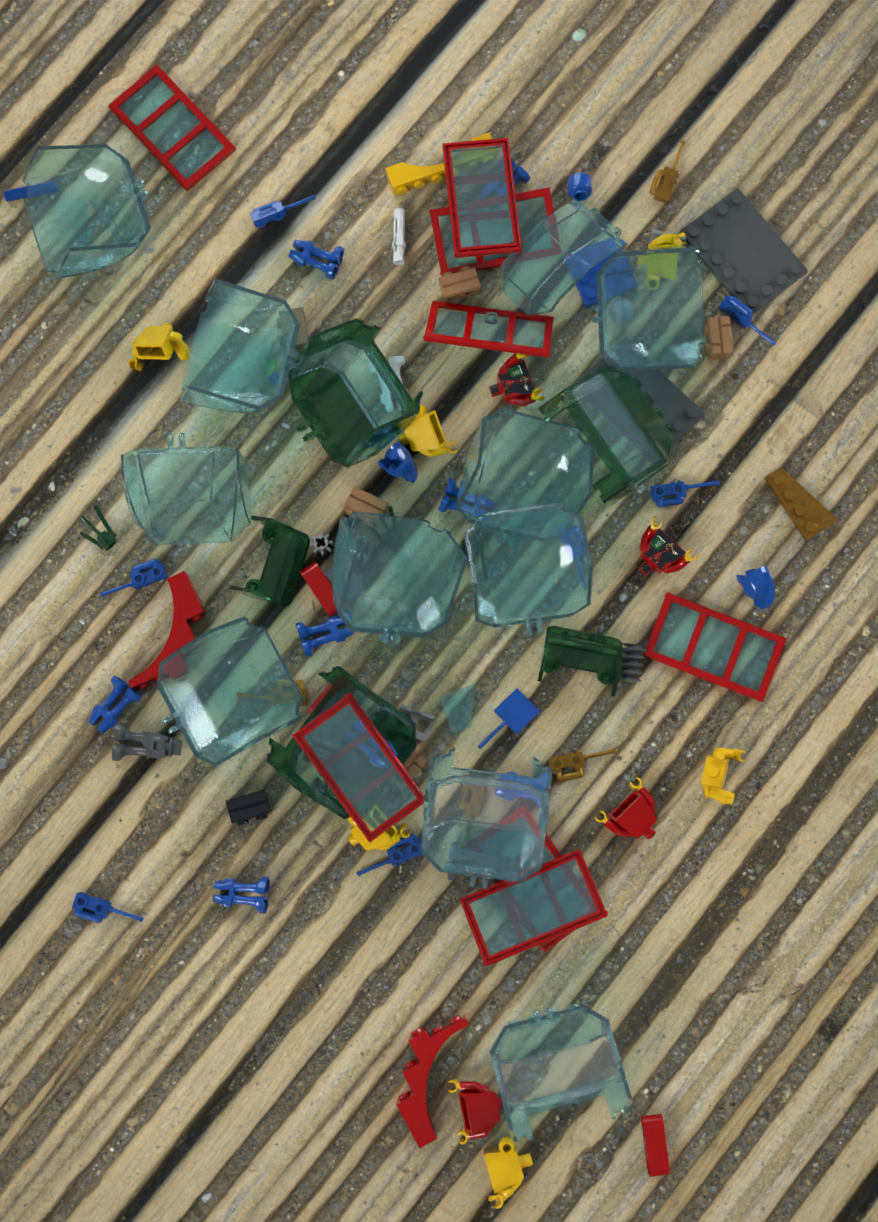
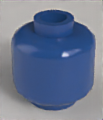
[567,172,592,201]

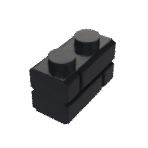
[226,790,272,826]

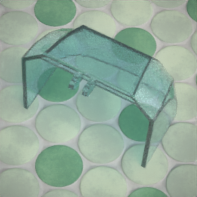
[23,144,151,279]
[592,245,704,371]
[180,278,300,413]
[456,408,594,545]
[121,432,251,545]
[464,503,593,636]
[332,511,468,644]
[157,617,303,766]

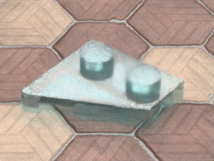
[439,684,475,734]

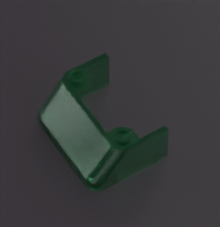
[229,516,310,606]
[538,626,623,697]

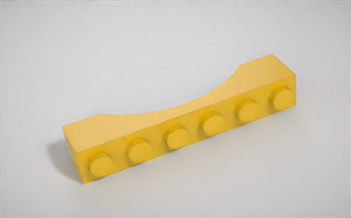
[385,132,497,196]

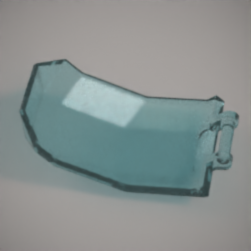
[501,199,628,316]

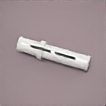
[392,208,406,265]

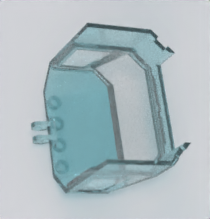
[421,748,553,889]
[489,1004,632,1142]

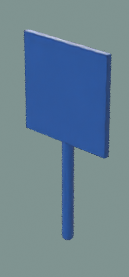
[478,688,540,749]

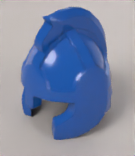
[377,441,418,483]
[736,565,775,610]

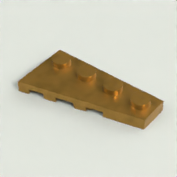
[764,467,839,541]

